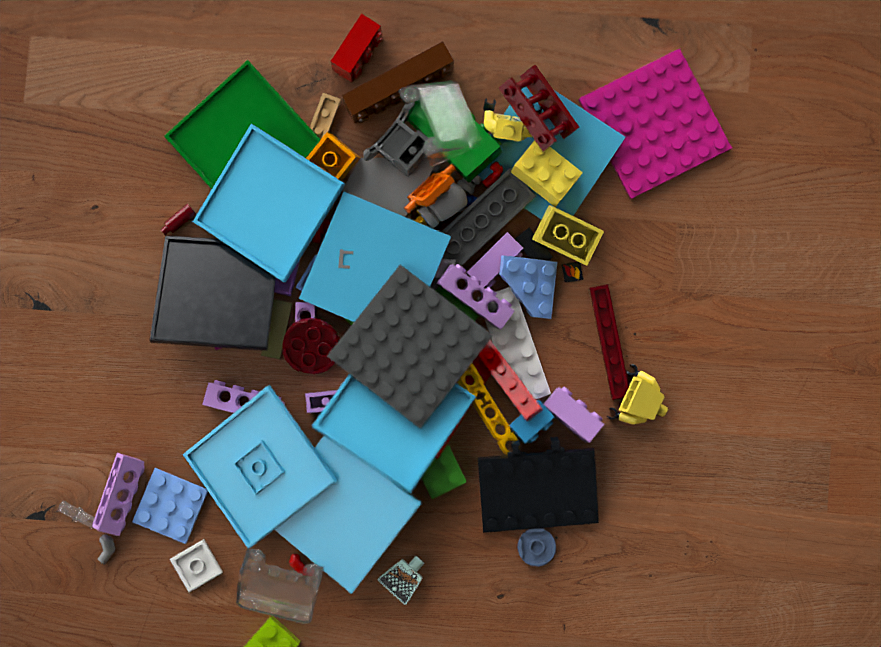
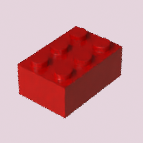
[330,13,383,82]

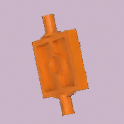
[404,164,456,213]

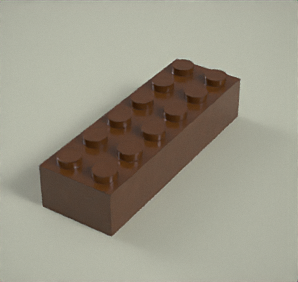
[341,41,454,124]

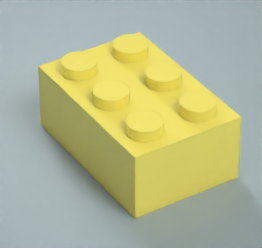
[511,140,583,207]
[532,205,604,266]

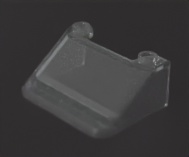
[398,81,481,167]

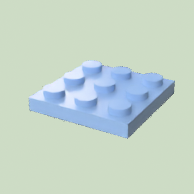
[132,468,208,544]

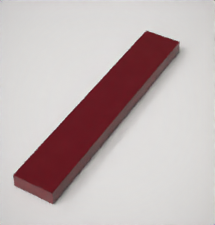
[589,284,629,400]

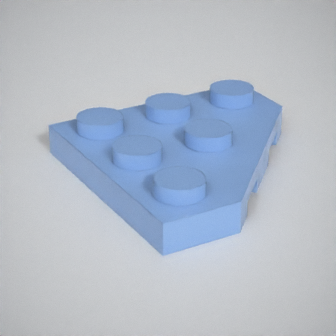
[499,255,557,319]

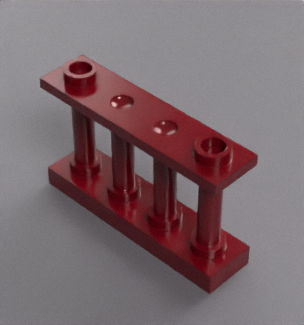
[498,65,580,151]

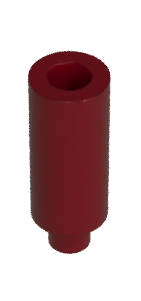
[160,203,196,235]

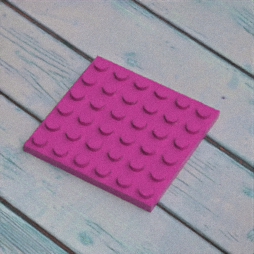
[579,48,732,200]

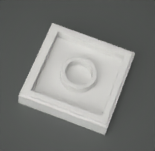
[170,539,223,593]

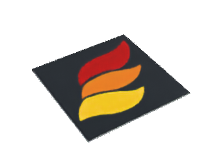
[561,262,583,283]

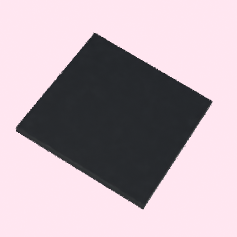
[150,235,276,351]

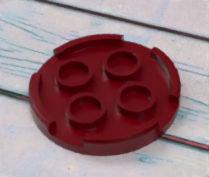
[282,318,340,375]

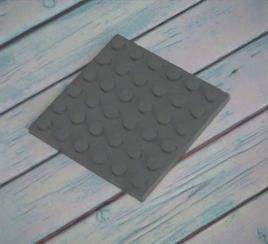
[328,265,493,429]

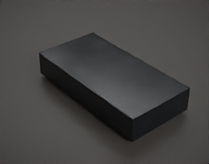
[515,228,553,261]

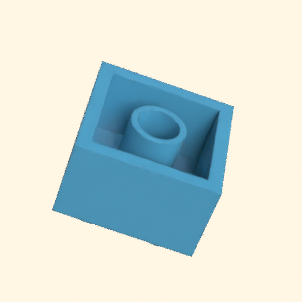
[509,400,554,443]

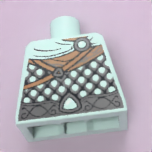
[378,556,424,605]

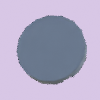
[517,528,556,567]

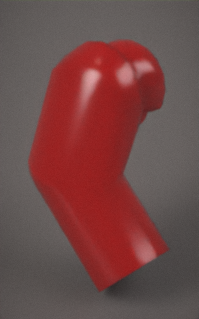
[289,554,315,574]

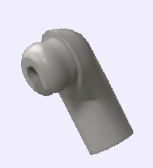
[98,534,115,564]

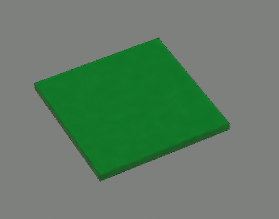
[164,60,321,189]

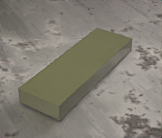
[261,300,293,360]

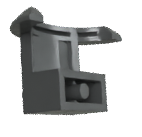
[363,102,433,177]

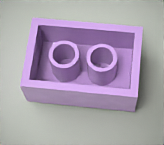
[543,387,604,443]

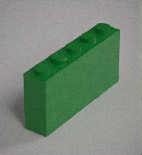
[407,82,503,183]

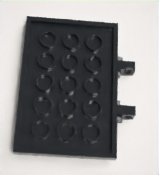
[477,437,599,533]

